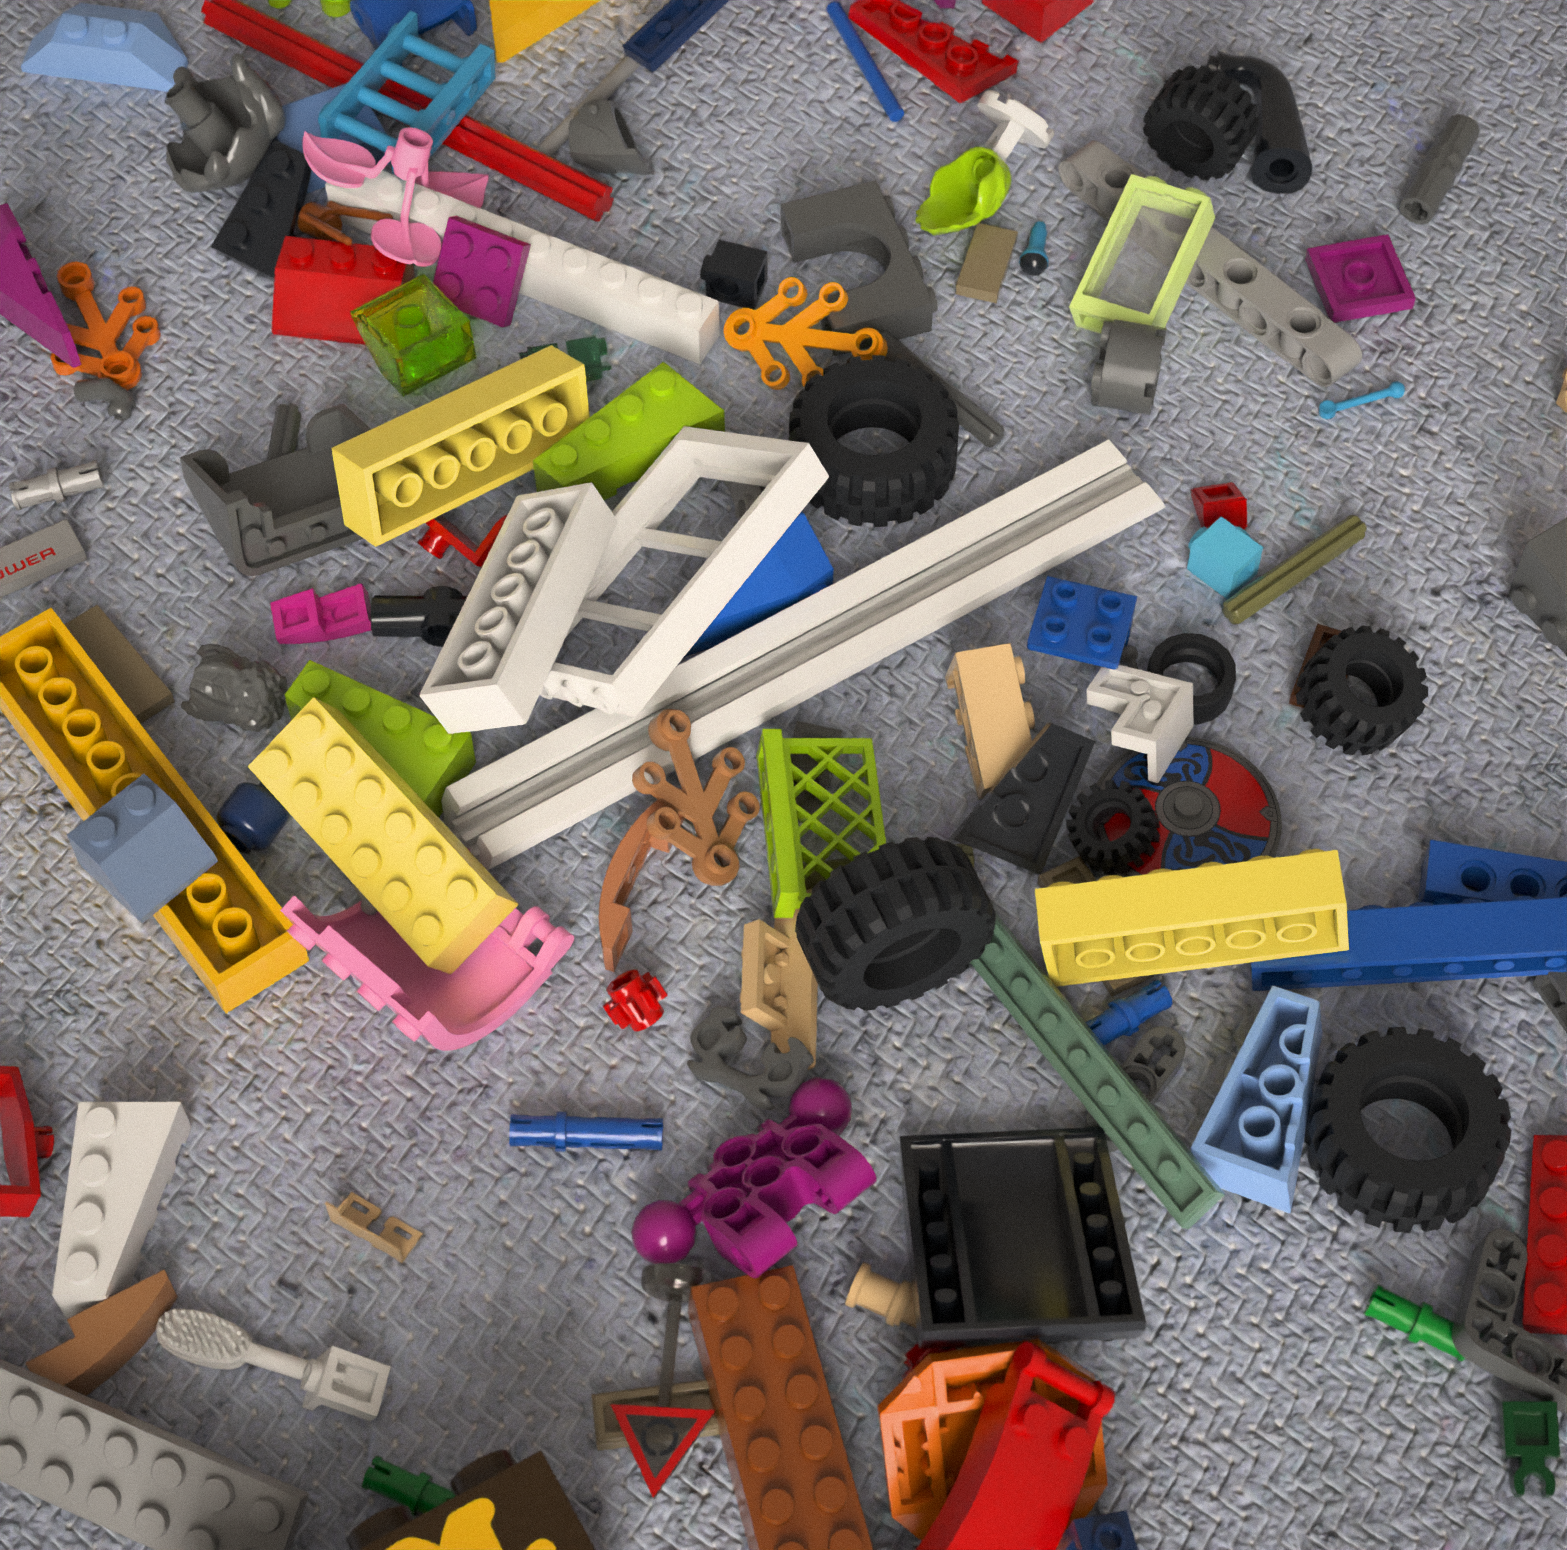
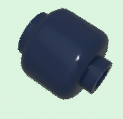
[216,781,289,854]

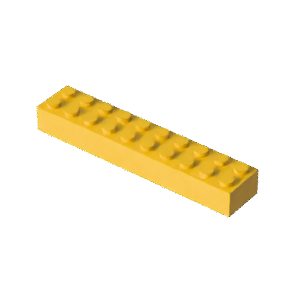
[0,608,309,1014]

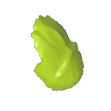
[915,147,1012,235]

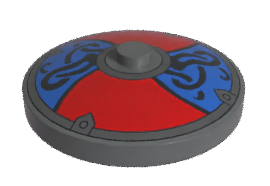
[1096,737,1282,877]

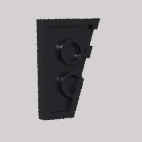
[210,139,312,282]
[950,722,1096,875]

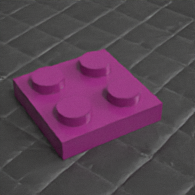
[430,215,531,328]
[1305,234,1416,323]

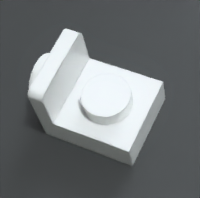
[300,1346,391,1421]

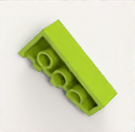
[533,362,725,500]
[284,660,476,818]

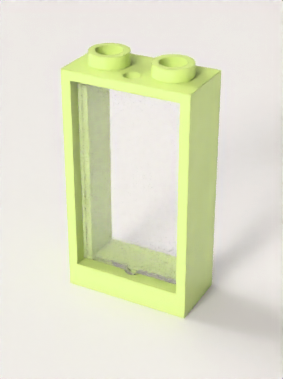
[1069,174,1215,334]

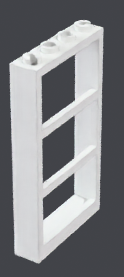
[539,426,829,717]

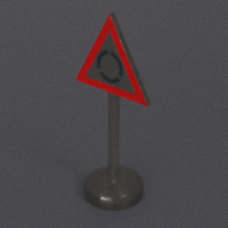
[610,1263,716,1499]

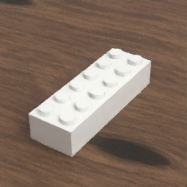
[419,482,618,734]

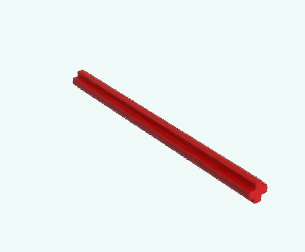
[201,0,614,222]

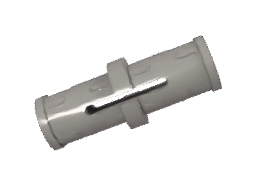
[9,460,105,511]

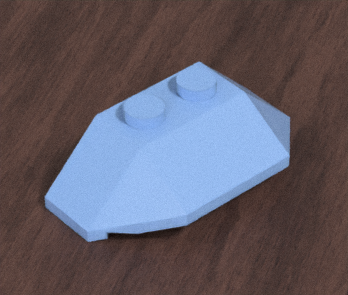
[21,2,188,92]

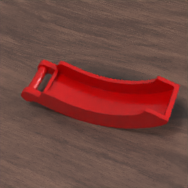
[916,1341,1115,1550]

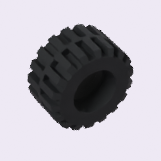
[1143,65,1260,180]
[1296,626,1428,756]

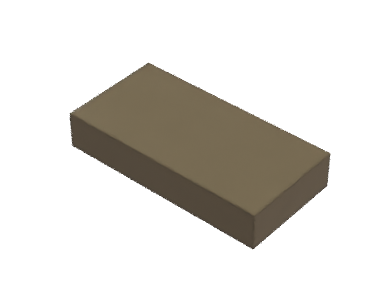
[955,223,1018,303]

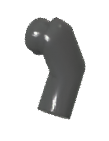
[74,377,136,421]

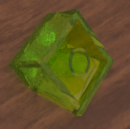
[350,274,477,397]

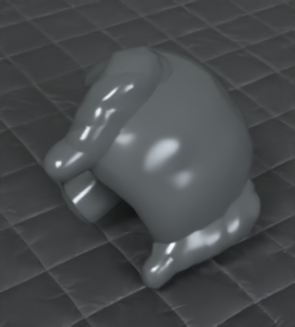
[165,53,286,192]

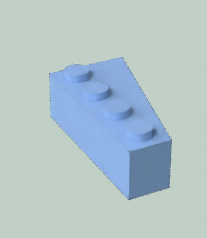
[1190,985,1322,1214]

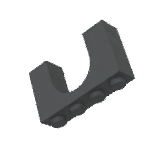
[781,180,938,356]

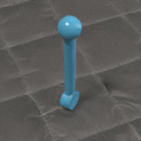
[1318,381,1405,419]

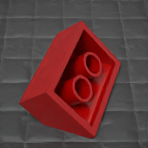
[271,236,416,345]

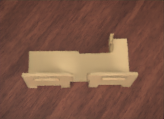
[325,1192,423,1263]

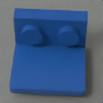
[1027,576,1138,669]

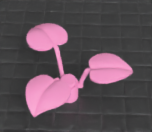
[302,128,489,267]

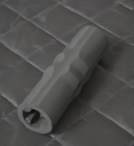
[1399,114,1480,224]

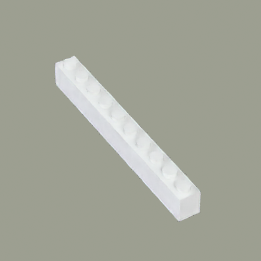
[325,170,720,364]

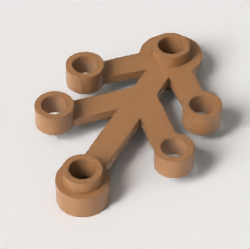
[632,709,760,886]

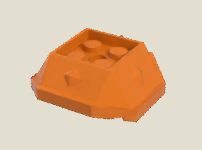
[877,1338,1108,1541]

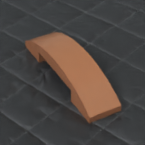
[599,788,685,972]

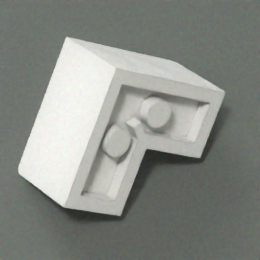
[1086,665,1194,783]

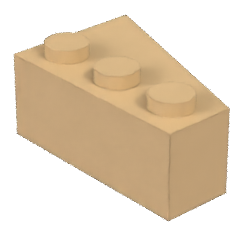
[945,643,1035,800]

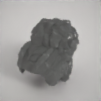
[181,644,288,732]

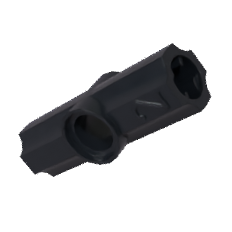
[371,586,468,647]

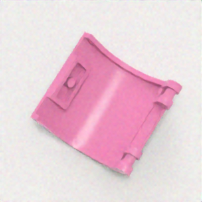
[280,846,574,1051]

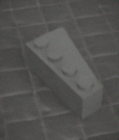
[1508,518,1567,655]

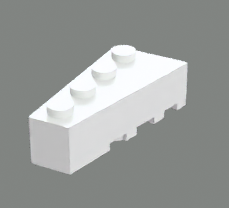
[52,1102,192,1318]

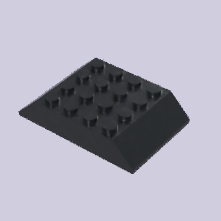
[900,1127,1146,1349]

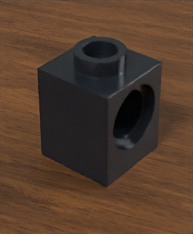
[700,240,768,310]

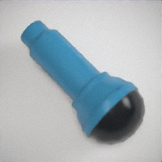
[1019,221,1049,276]

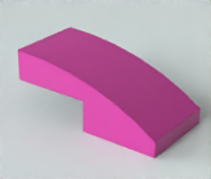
[270,583,371,644]

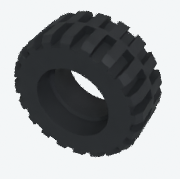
[789,355,959,527]
[795,837,996,1011]
[1304,1027,1512,1233]

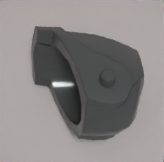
[569,99,655,175]

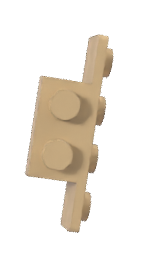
[740,889,818,1070]

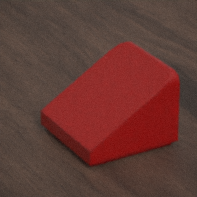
[1191,482,1247,529]

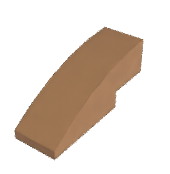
[26,1270,178,1396]

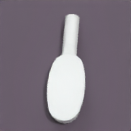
[156,1308,310,1380]

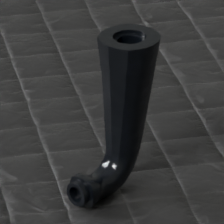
[1207,51,1312,194]

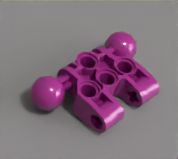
[631,1077,877,1279]

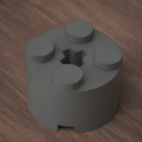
[1091,319,1167,415]

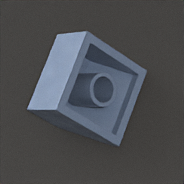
[67,773,218,924]

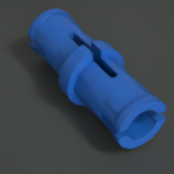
[1085,979,1173,1046]

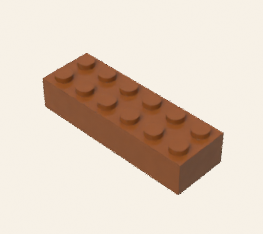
[688,1265,873,1550]

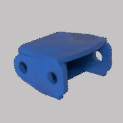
[350,0,477,67]

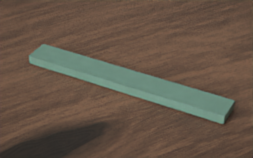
[970,914,1225,1229]

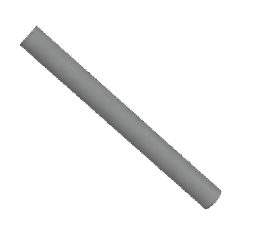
[536,56,640,156]

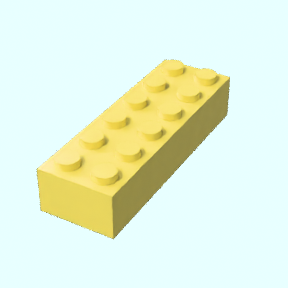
[331,345,590,547]
[248,697,519,974]
[1035,849,1349,987]

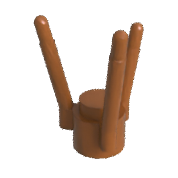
[297,201,393,245]

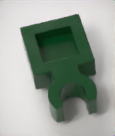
[1499,1401,1560,1498]

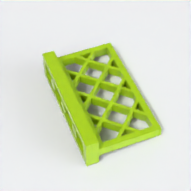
[756,729,886,918]

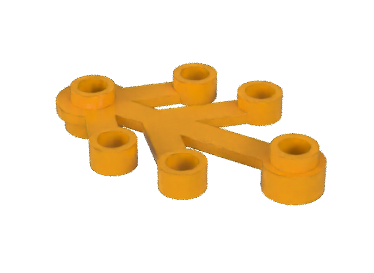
[724,277,888,390]

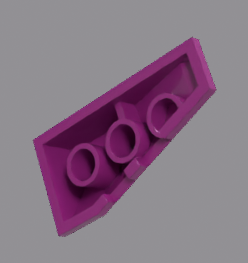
[0,203,82,368]

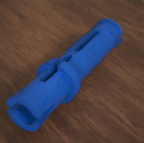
[509,1111,663,1152]

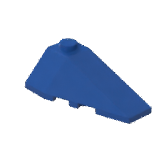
[684,511,834,657]

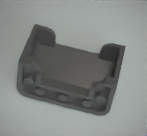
[180,404,371,576]

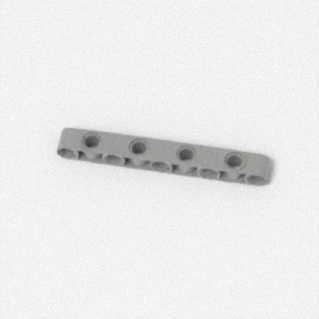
[1058,140,1362,387]

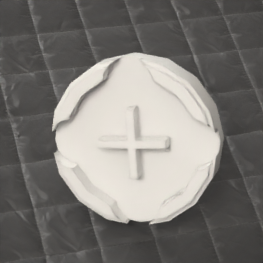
[977,90,1055,161]

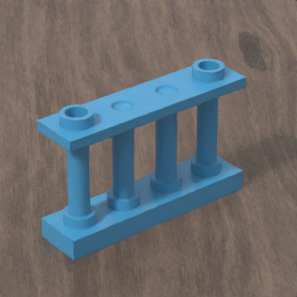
[318,10,495,175]

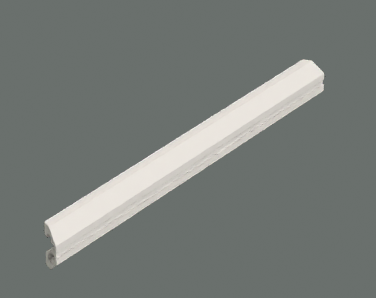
[441,439,1165,870]

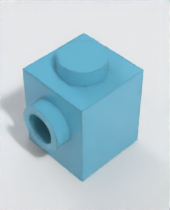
[1187,516,1263,599]

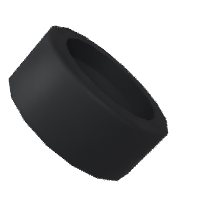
[1147,633,1236,725]

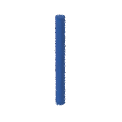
[826,1,905,122]

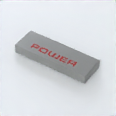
[0,519,87,598]

